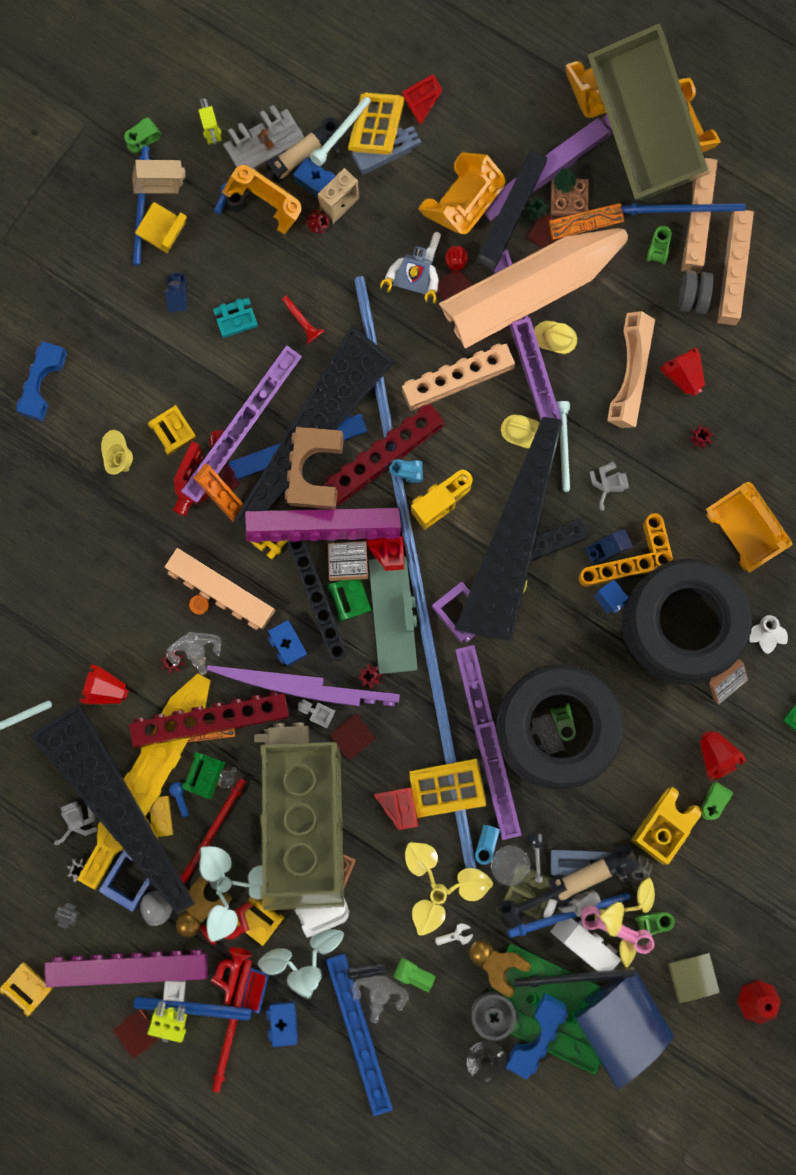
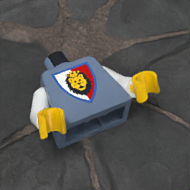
[380,246,439,304]

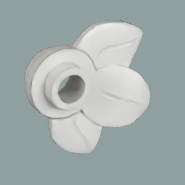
[749,615,788,654]

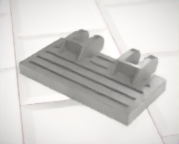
[224,105,304,170]

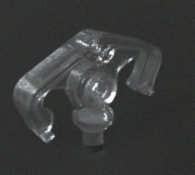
[166,632,221,675]
[352,975,409,1023]

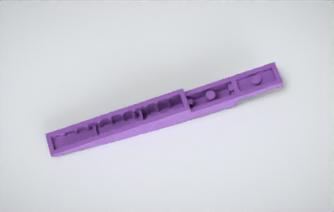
[484,115,613,222]
[494,250,563,425]
[181,345,302,503]
[455,645,521,840]
[207,666,400,707]

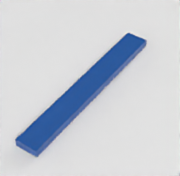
[221,414,368,484]
[326,953,393,1116]

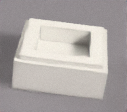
[542,898,557,918]
[163,980,186,1002]

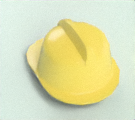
[534,321,577,354]
[501,415,540,449]
[101,430,133,475]

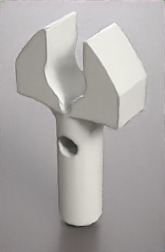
[424,232,441,262]
[435,923,473,945]

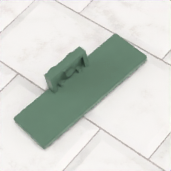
[369,557,417,674]

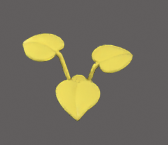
[405,842,493,935]
[595,877,655,968]

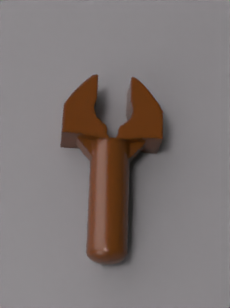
[257,128,275,151]

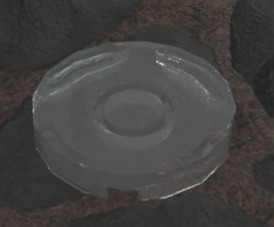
[491,846,530,886]

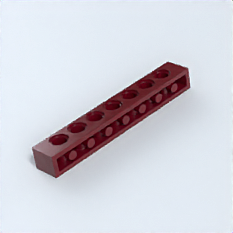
[318,403,445,510]
[129,691,289,749]

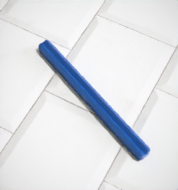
[134,997,251,1021]

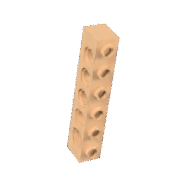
[402,344,515,411]

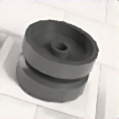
[678,270,713,314]
[471,991,516,1040]

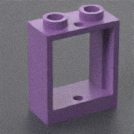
[432,582,475,643]

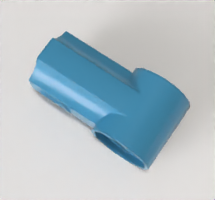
[389,459,423,483]
[475,825,500,865]

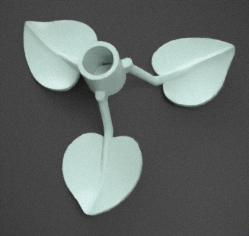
[200,847,263,941]
[258,929,344,998]

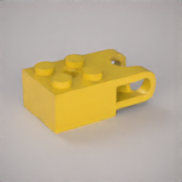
[411,470,473,530]
[630,786,703,865]

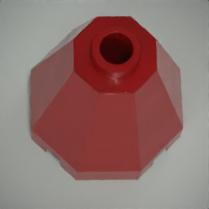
[660,347,705,396]
[79,664,129,704]
[699,731,746,781]
[737,979,781,1024]

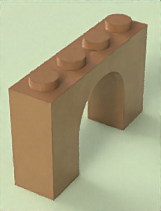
[285,427,344,510]

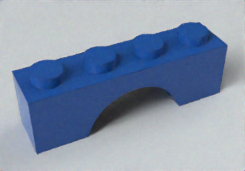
[16,341,67,422]
[506,993,568,1079]

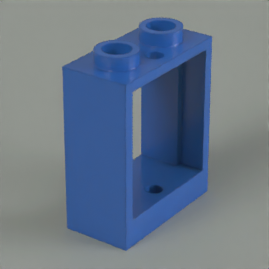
[99,850,151,912]

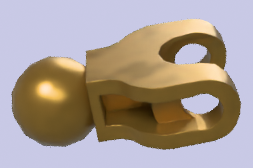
[176,876,233,937]
[469,940,532,998]

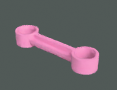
[581,906,654,954]

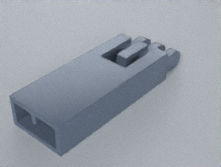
[352,126,422,175]
[550,850,618,876]

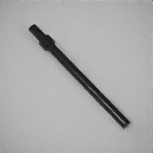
[514,969,636,988]

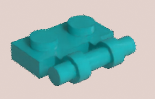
[213,297,258,338]

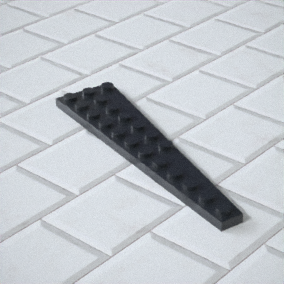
[234,325,395,531]
[454,417,562,642]
[29,704,196,915]

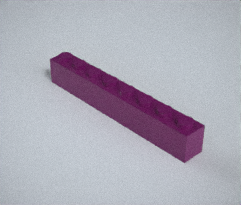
[245,508,401,543]
[45,949,208,987]

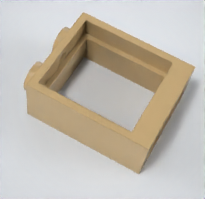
[132,160,185,194]
[318,168,359,224]

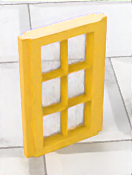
[348,93,404,155]
[409,759,486,818]

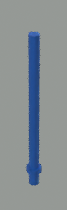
[133,146,150,266]
[621,203,746,215]
[508,892,630,938]

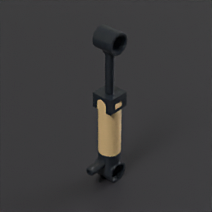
[226,117,340,212]
[496,845,638,928]

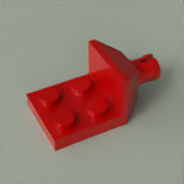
[172,442,208,517]

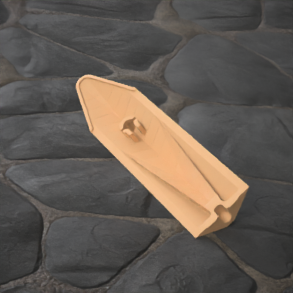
[439,228,628,348]

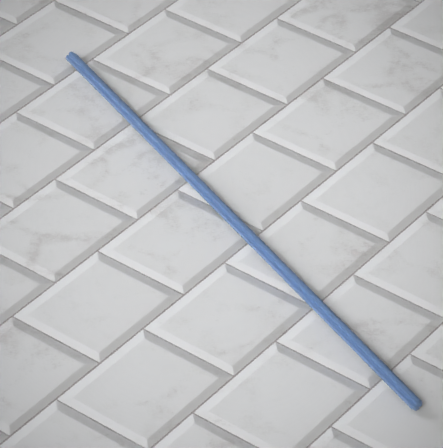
[354,276,476,869]

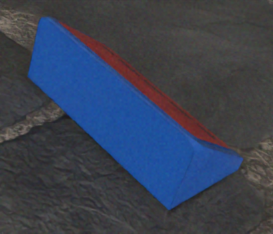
[241,968,269,1014]

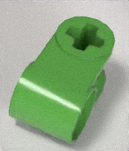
[124,118,161,153]
[646,226,671,265]
[550,703,576,742]
[700,781,733,820]
[634,911,674,935]

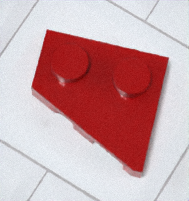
[401,74,442,125]
[366,536,404,571]
[374,787,419,830]

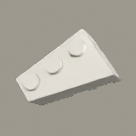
[550,918,621,972]

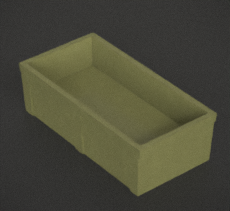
[588,23,711,201]
[261,742,344,910]

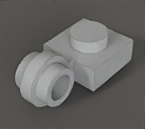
[297,699,335,728]

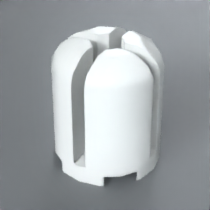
[295,898,349,937]

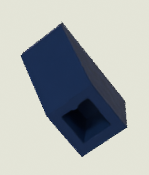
[165,273,188,312]
[585,529,633,566]

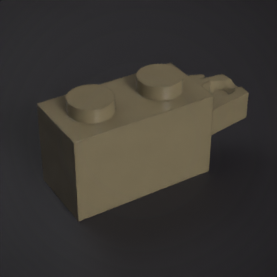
[254,723,309,745]

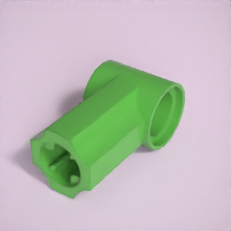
[393,958,436,992]

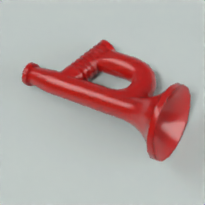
[281,295,324,345]
[200,900,253,945]
[211,947,252,1004]

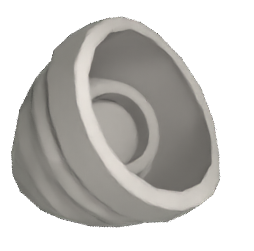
[140,891,172,926]

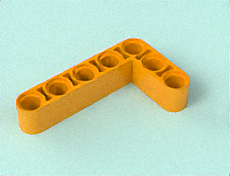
[578,514,673,587]

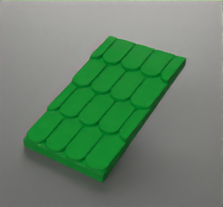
[489,944,601,1075]

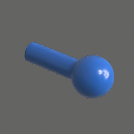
[214,183,227,214]
[169,782,189,818]

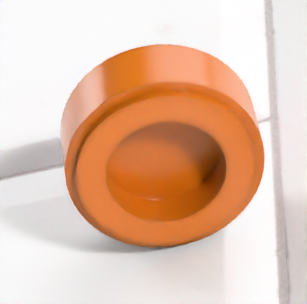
[189,595,209,615]

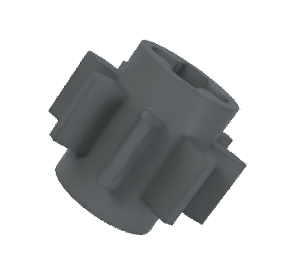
[631,855,653,880]
[67,858,86,883]
[55,903,79,929]

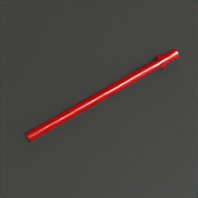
[181,778,247,885]
[212,959,252,1093]

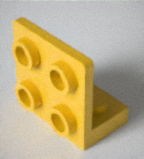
[136,202,187,253]

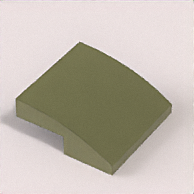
[503,864,551,920]
[668,953,720,1003]

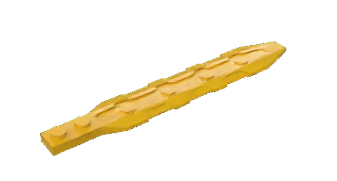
[77,673,210,890]

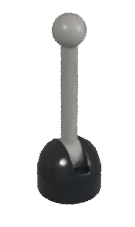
[528,834,544,883]

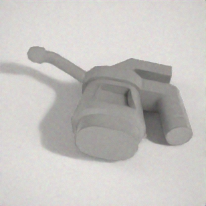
[590,461,629,511]
[54,801,98,845]
[558,890,601,916]

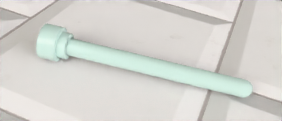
[310,97,370,166]
[556,401,570,492]
[0,701,52,730]

